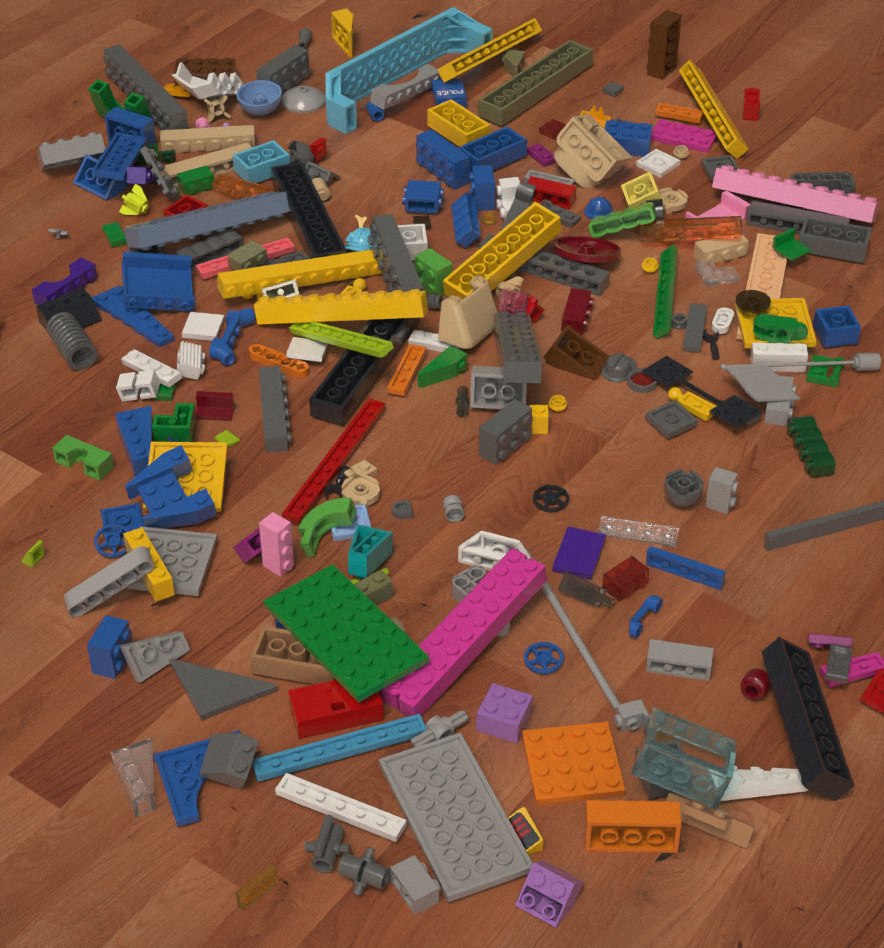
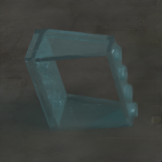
[631,707,737,809]

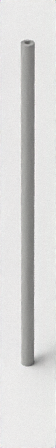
[526,550,620,712]

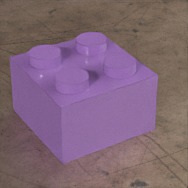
[476,683,533,743]

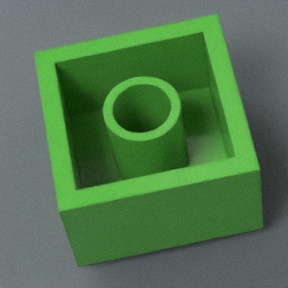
[414,248,453,296]

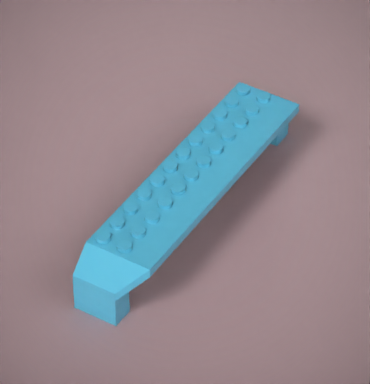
[326,7,493,134]

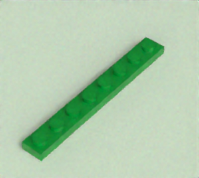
[652,244,678,339]

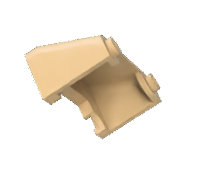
[438,276,498,349]

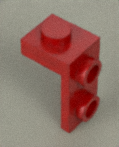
[307,137,327,162]

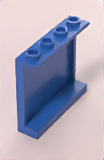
[121,252,195,311]

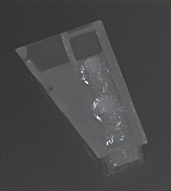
[110,737,157,818]

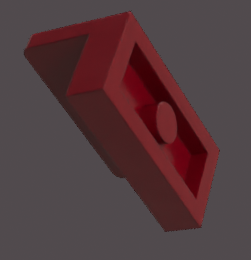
[196,391,235,421]

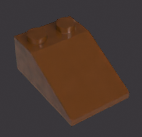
[543,325,610,380]

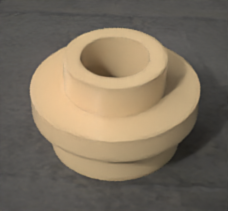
[673,145,689,159]

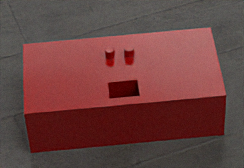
[288,680,384,739]

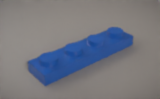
[646,546,726,590]

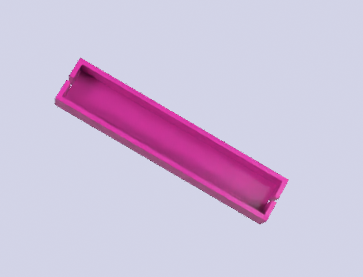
[381,547,547,717]

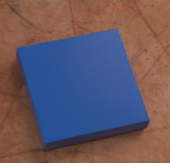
[100,503,144,538]

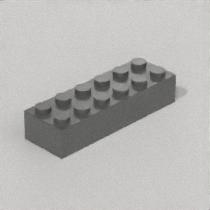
[367,214,423,292]

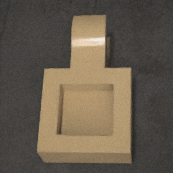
[344,459,377,481]

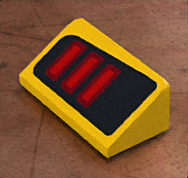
[508,807,543,855]

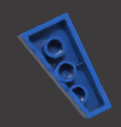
[115,405,153,477]

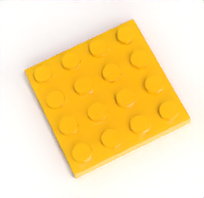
[734,298,817,349]
[143,442,228,512]

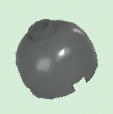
[287,141,314,166]
[664,469,703,507]

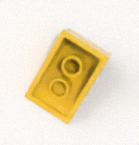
[331,8,355,58]

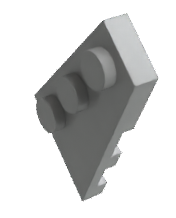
[120,631,190,683]

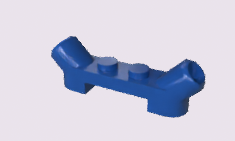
[209,307,256,366]

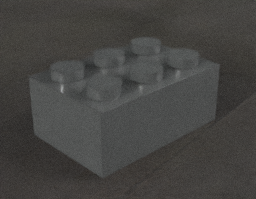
[479,399,533,465]

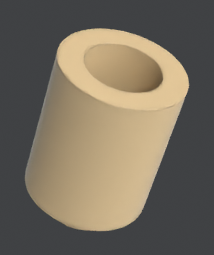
[312,178,330,202]

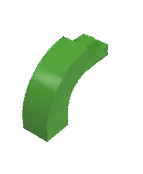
[298,498,357,557]

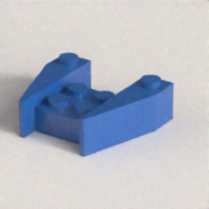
[125,445,217,529]

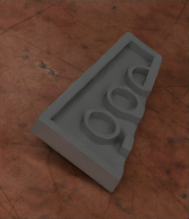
[140,146,181,202]

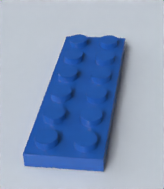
[92,132,147,181]

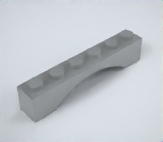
[370,64,441,110]

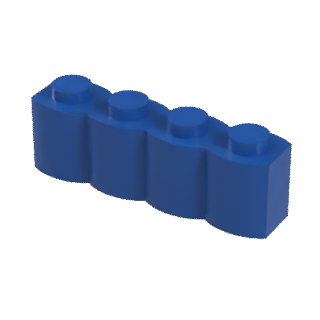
[451,192,481,248]

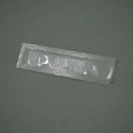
[598,516,680,547]

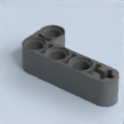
[790,172,856,194]
[500,181,536,231]

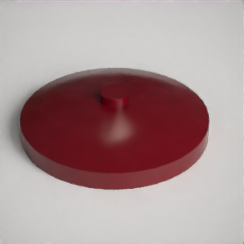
[553,236,621,264]

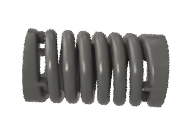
[46,312,98,370]

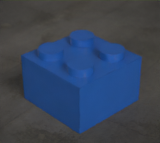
[469,165,495,211]
[813,305,861,348]
[87,615,132,679]

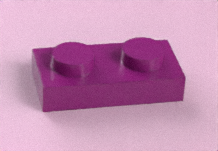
[527,143,557,167]
[807,633,852,648]

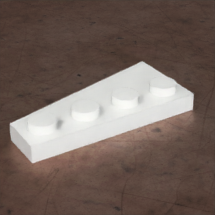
[708,764,808,801]

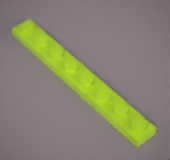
[289,322,394,358]

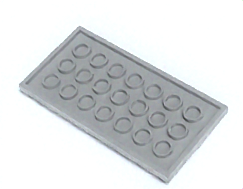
[379,732,533,902]

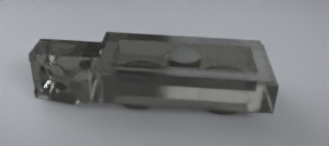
[557,571,615,607]

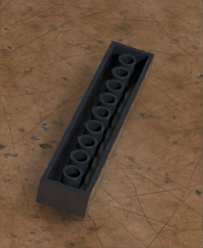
[271,162,347,259]
[309,317,420,426]

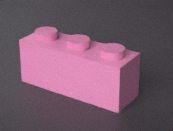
[259,512,294,577]

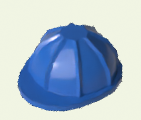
[584,196,613,219]

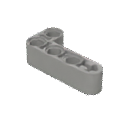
[452,565,511,636]

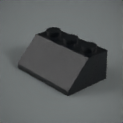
[36,288,102,331]

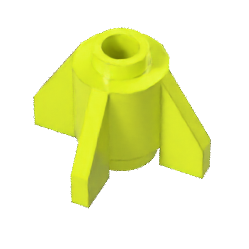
[119,184,149,215]

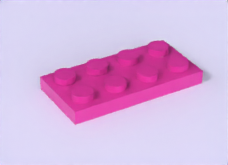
[652,119,718,153]

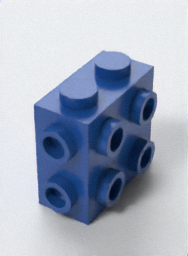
[402,180,444,214]

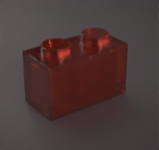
[602,556,649,602]

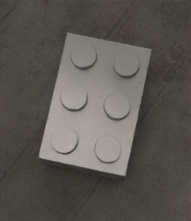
[470,365,527,409]

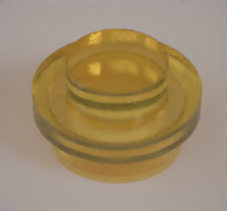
[481,211,497,226]

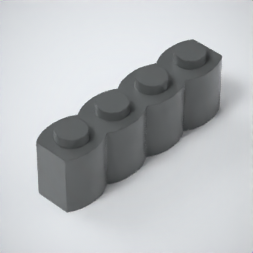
[176,229,244,272]

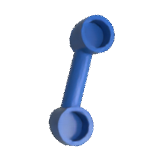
[629,595,663,639]

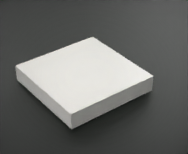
[636,149,681,178]
[182,312,225,341]
[287,337,328,362]

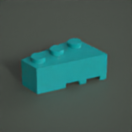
[348,524,393,578]

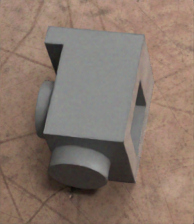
[613,699,649,732]

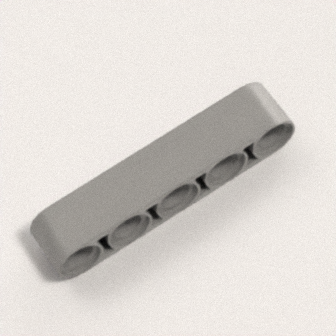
[64,546,154,617]

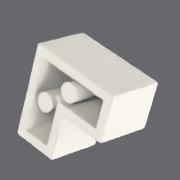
[496,177,520,221]

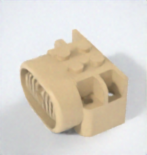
[554,114,633,188]

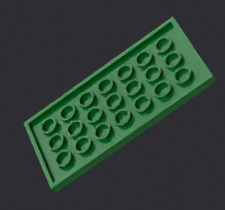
[263,564,430,702]

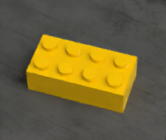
[427,99,490,147]

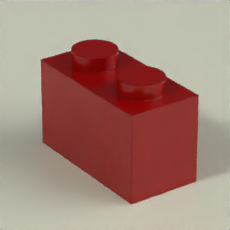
[743,88,760,121]

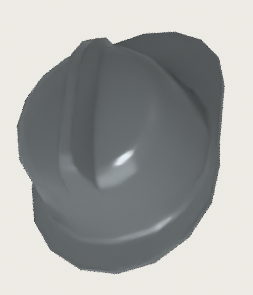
[602,353,637,383]

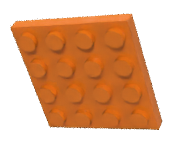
[522,721,625,806]

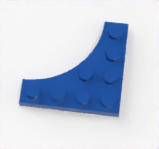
[154,730,241,827]

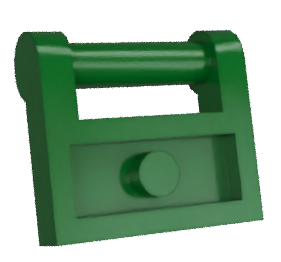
[806,355,845,387]

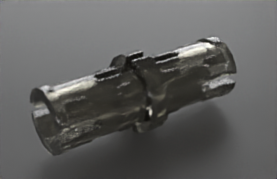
[455,386,470,417]

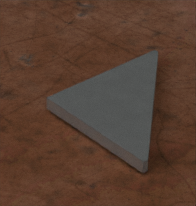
[170,659,278,720]

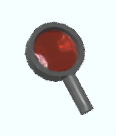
[627,368,658,393]

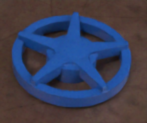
[94,524,129,559]
[524,642,564,675]

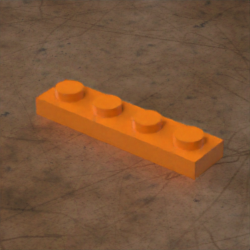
[387,344,426,396]

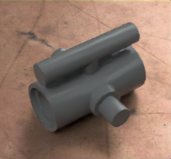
[305,814,351,873]
[338,847,391,896]

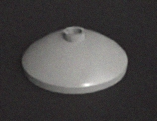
[281,85,326,113]

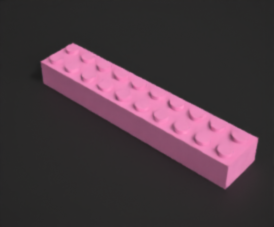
[712,165,880,223]

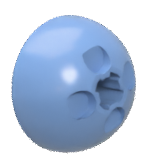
[236,80,282,116]

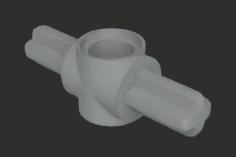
[411,710,468,748]

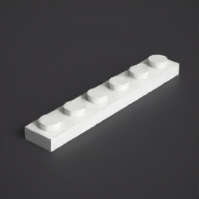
[275,773,407,842]

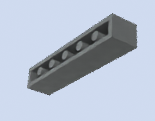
[746,201,850,235]
[259,366,291,453]

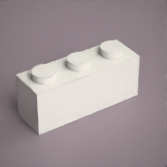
[750,342,808,372]

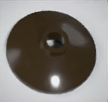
[735,290,771,313]

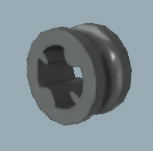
[671,313,687,330]

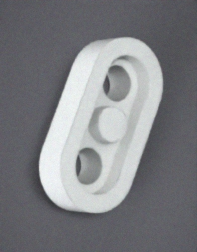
[712,307,734,334]

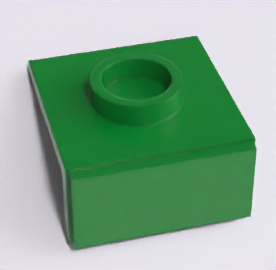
[772,228,812,261]

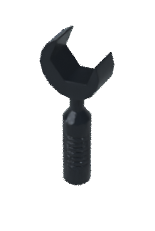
[703,329,720,360]
[325,465,349,500]

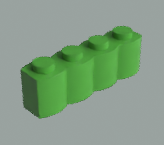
[588,202,657,237]

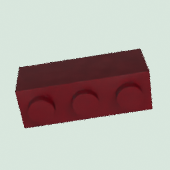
[561,288,594,335]

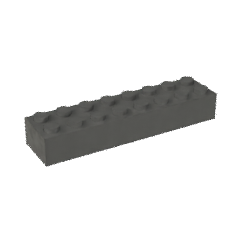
[494,311,542,383]

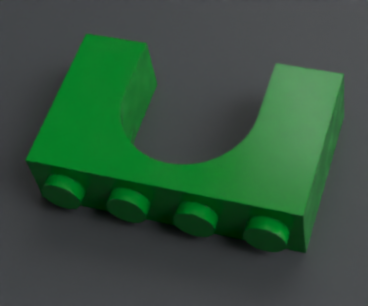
[88,79,153,119]

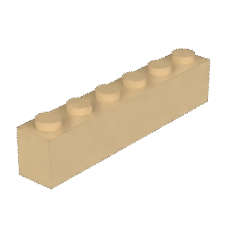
[160,125,255,153]
[164,142,252,187]

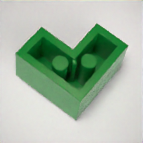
[152,403,196,442]

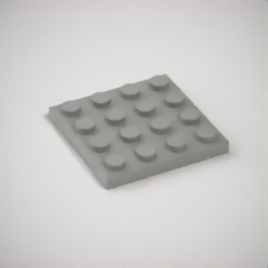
[124,526,218,596]

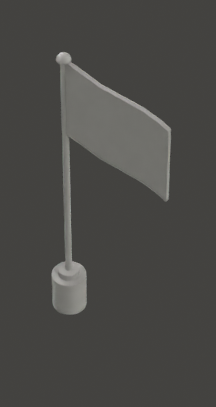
[720,353,881,402]

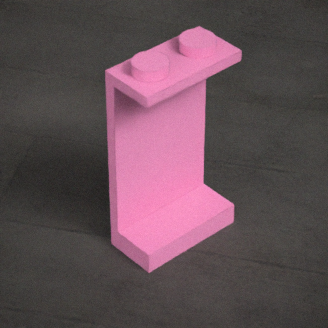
[685,190,751,239]

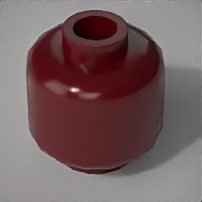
[740,668,771,700]

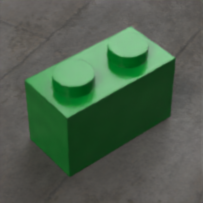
[177,165,215,196]

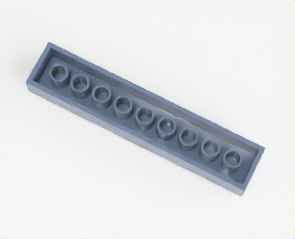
[124,192,289,251]

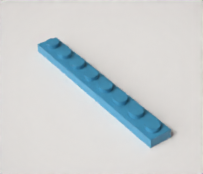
[252,714,427,782]

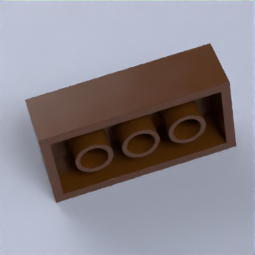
[646,10,682,80]
[174,58,237,86]

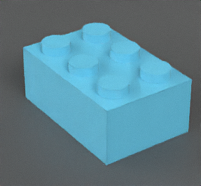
[233,140,290,185]

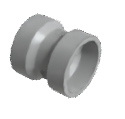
[443,495,465,522]

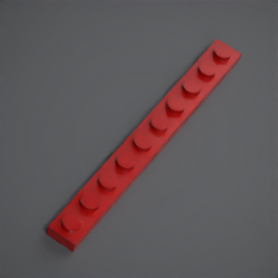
[282,398,386,525]

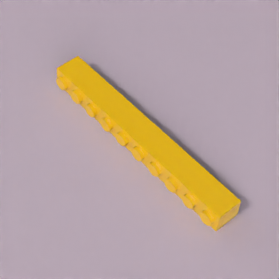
[437,18,542,83]
[679,60,749,159]
[217,250,382,299]
[254,289,429,324]

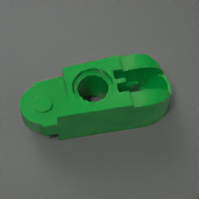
[753,314,808,344]

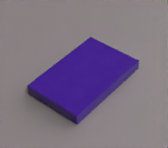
[552,527,606,580]

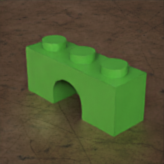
[52,435,114,481]

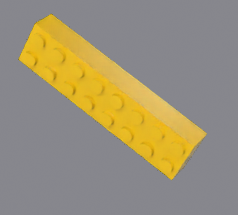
[443,202,561,299]

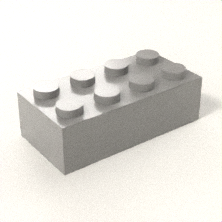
[37,132,105,171]

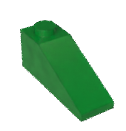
[418,346,468,388]

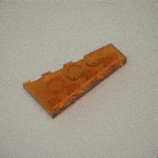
[211,174,276,200]

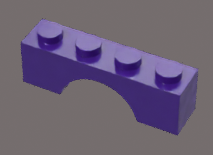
[32,257,98,305]

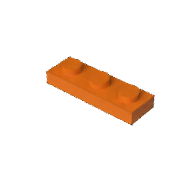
[655,103,704,124]

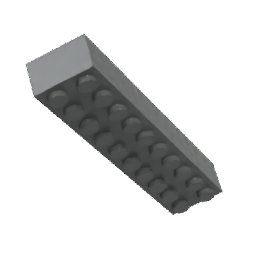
[103,44,188,131]

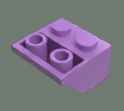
[515,860,584,928]

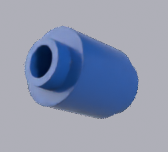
[366,101,385,121]

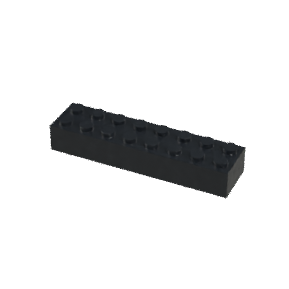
[762,637,855,801]

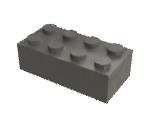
[256,45,310,95]
[799,216,872,263]

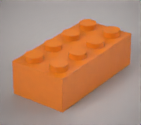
[584,800,681,853]

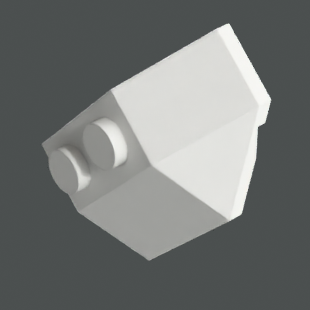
[458,531,531,570]

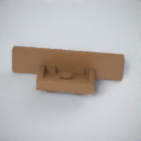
[666,792,755,848]

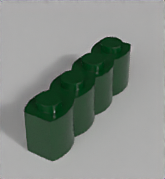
[787,415,836,477]

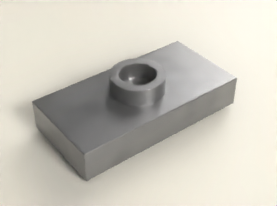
[825,644,852,684]

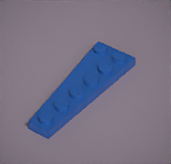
[92,285,175,348]

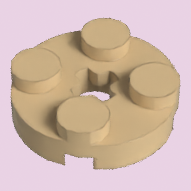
[659,188,688,214]
[342,475,380,509]

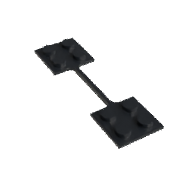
[642,356,762,429]

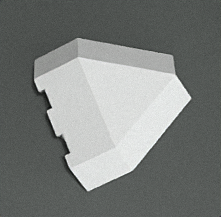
[172,62,243,99]

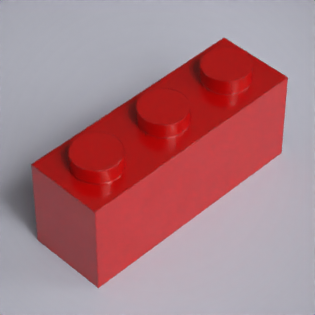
[527,176,577,210]

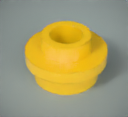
[642,258,659,273]
[549,395,567,412]

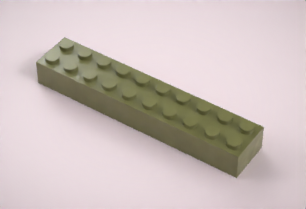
[478,40,593,126]

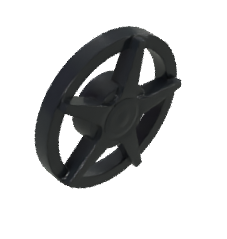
[533,484,569,512]

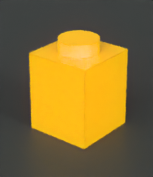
[529,405,548,434]

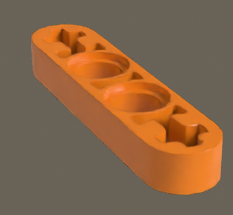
[249,344,309,379]

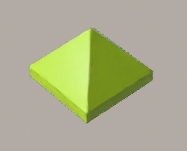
[214,430,240,447]

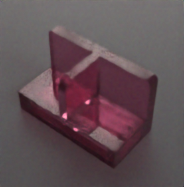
[498,289,529,314]

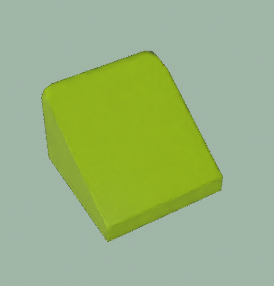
[22,540,45,567]

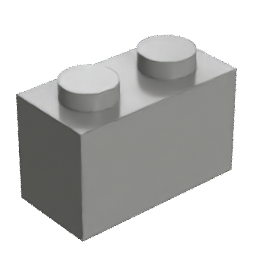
[706,467,739,514]
[390,855,441,915]

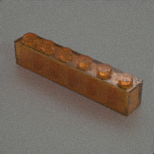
[639,215,743,243]

